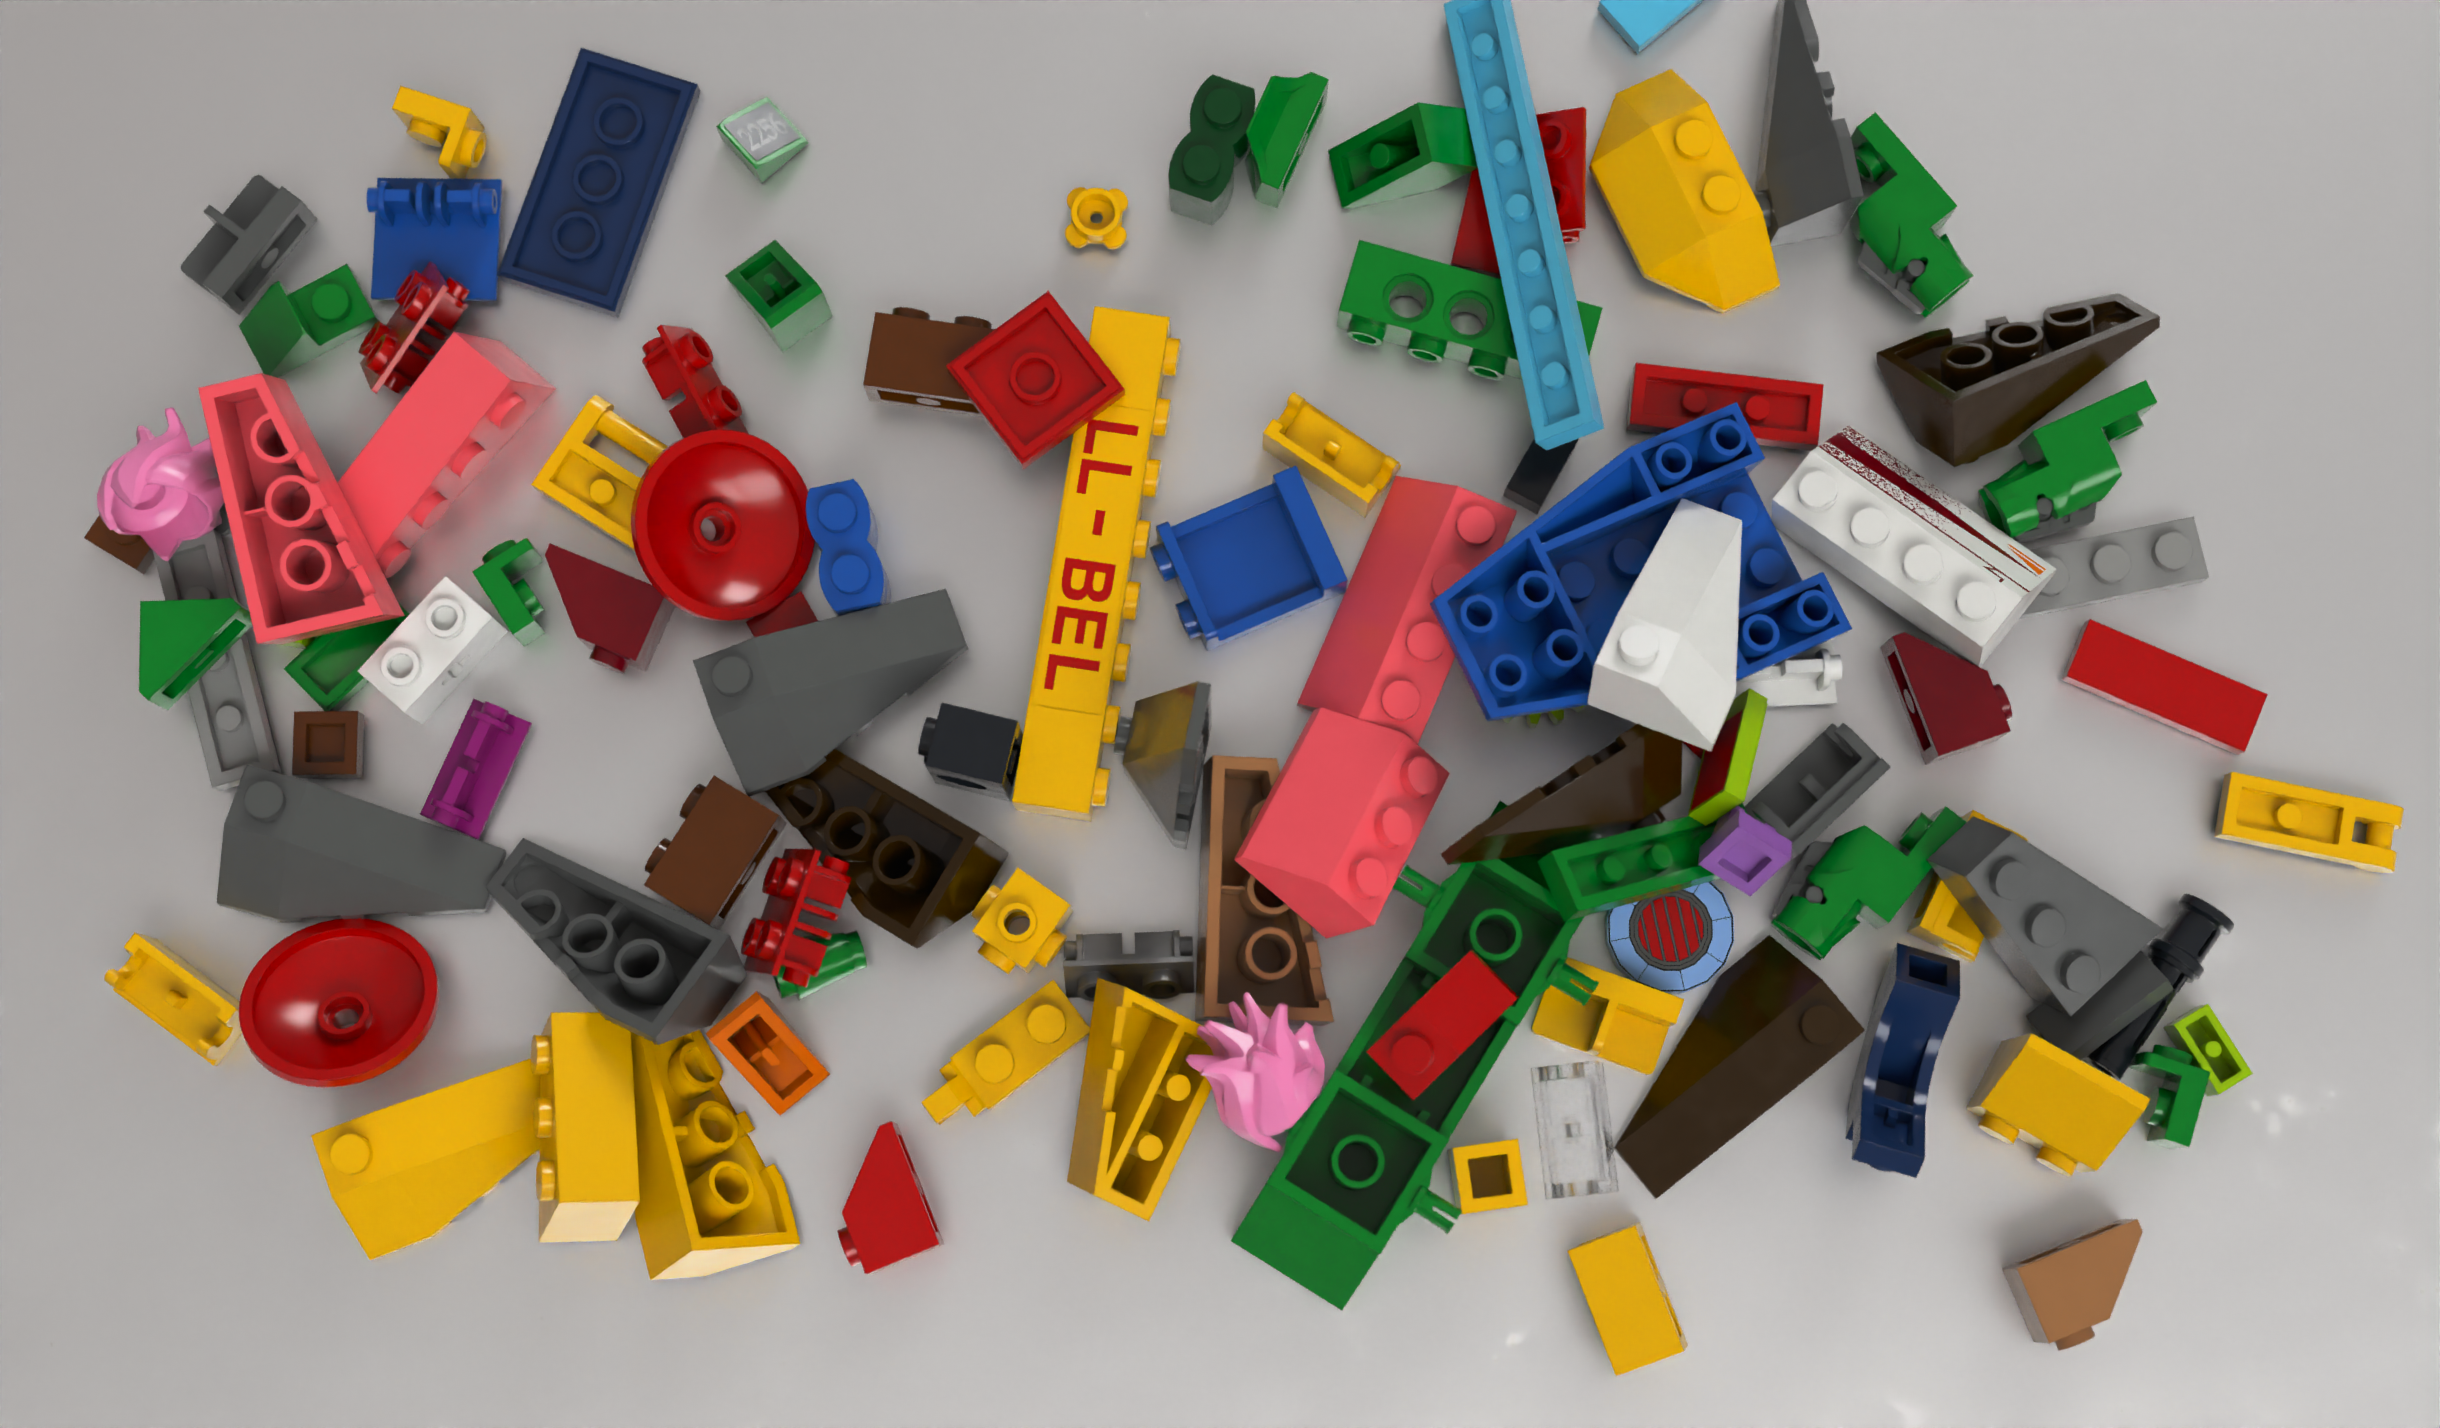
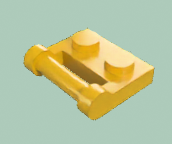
[531,395,668,552]

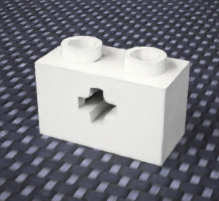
[358,576,508,725]

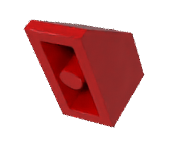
[1366,950,1519,1101]
[837,1121,944,1274]

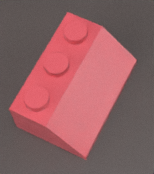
[1234,707,1450,939]

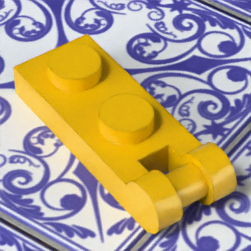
[2214,772,2404,873]

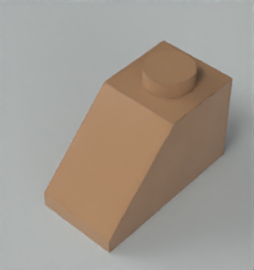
[2002,1219,2143,1350]

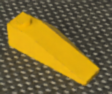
[631,1030,800,1280]

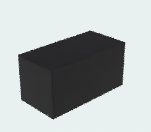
[1503,438,1579,514]

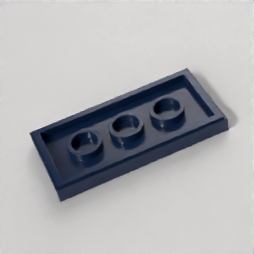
[497,48,701,318]

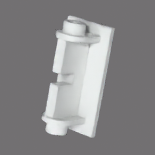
[1734,640,1842,707]

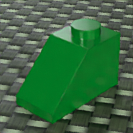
[1328,102,1478,209]

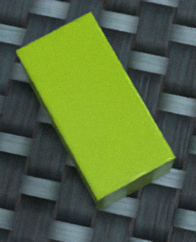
[2163,1004,2253,1096]

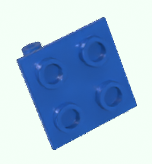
[366,178,503,301]

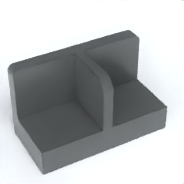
[181,175,318,315]

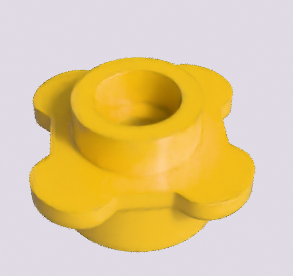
[1065,187,1128,250]

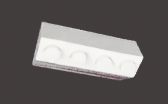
[1772,426,2056,667]

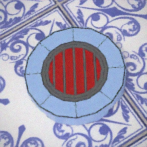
[1605,881,1734,994]

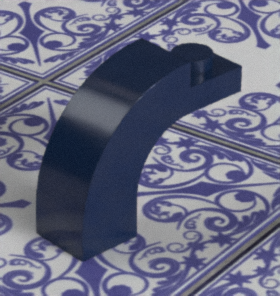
[1845,943,1960,1178]

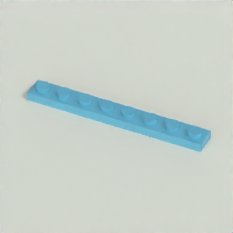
[1443,0,1604,451]

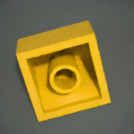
[1966,1033,2150,1177]

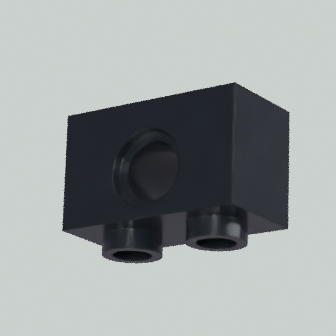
[918,702,1023,801]

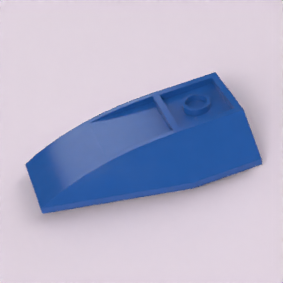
[1430,402,1852,721]

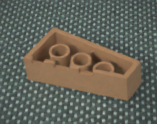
[1195,755,1334,1026]

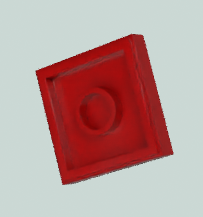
[946,291,1125,470]

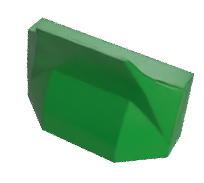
[1245,72,1329,209]

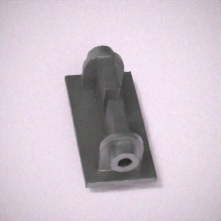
[1063,930,1195,1001]

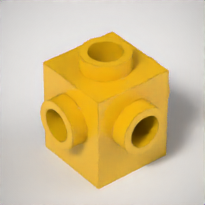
[971,868,1073,975]

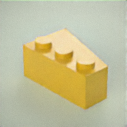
[1067,977,1213,1221]
[531,1012,640,1243]

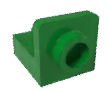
[472,538,545,646]
[2129,1045,2210,1149]

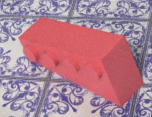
[337,332,556,578]
[198,373,405,645]

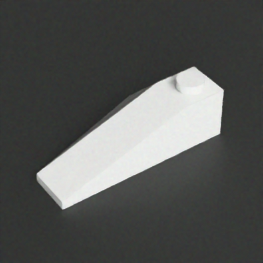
[1587,498,1742,752]

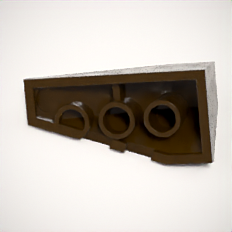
[1876,293,2160,467]
[1441,724,1682,865]
[765,749,1009,949]
[1613,935,1865,1199]

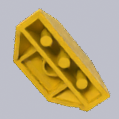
[1589,69,1780,314]

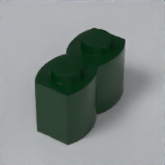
[1168,74,1255,225]

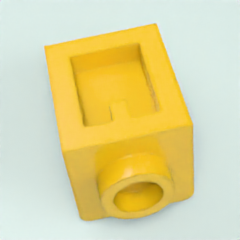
[392,86,486,179]

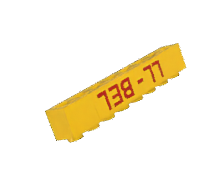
[1012,306,1181,822]

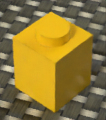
[1447,1139,1528,1215]

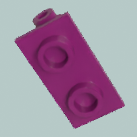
[420,698,532,840]

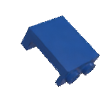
[1150,466,1348,651]

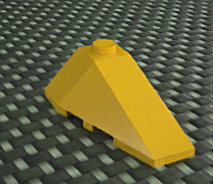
[311,1058,540,1260]

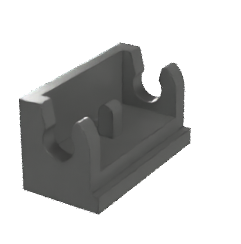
[1744,723,1891,862]

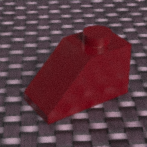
[545,544,675,674]
[1880,632,2012,765]

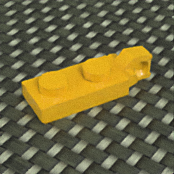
[921,980,1090,1125]

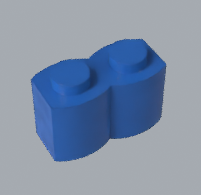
[806,479,891,616]

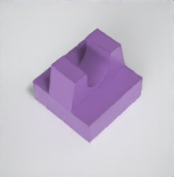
[1698,806,1792,896]

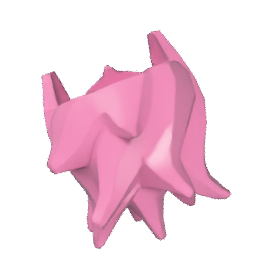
[97,407,224,561]
[1186,992,1325,1152]

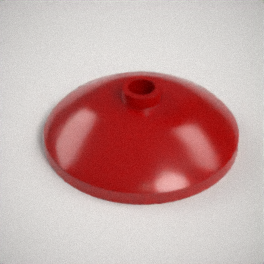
[631,429,815,621]
[239,918,440,1087]

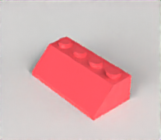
[1297,476,1517,744]

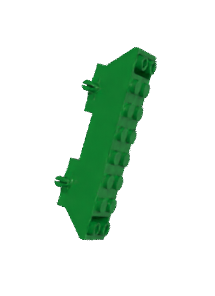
[1231,801,1599,1310]

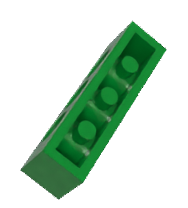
[1337,240,1603,380]

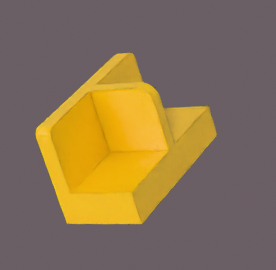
[1531,957,1684,1075]

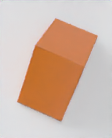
[705,991,830,1116]

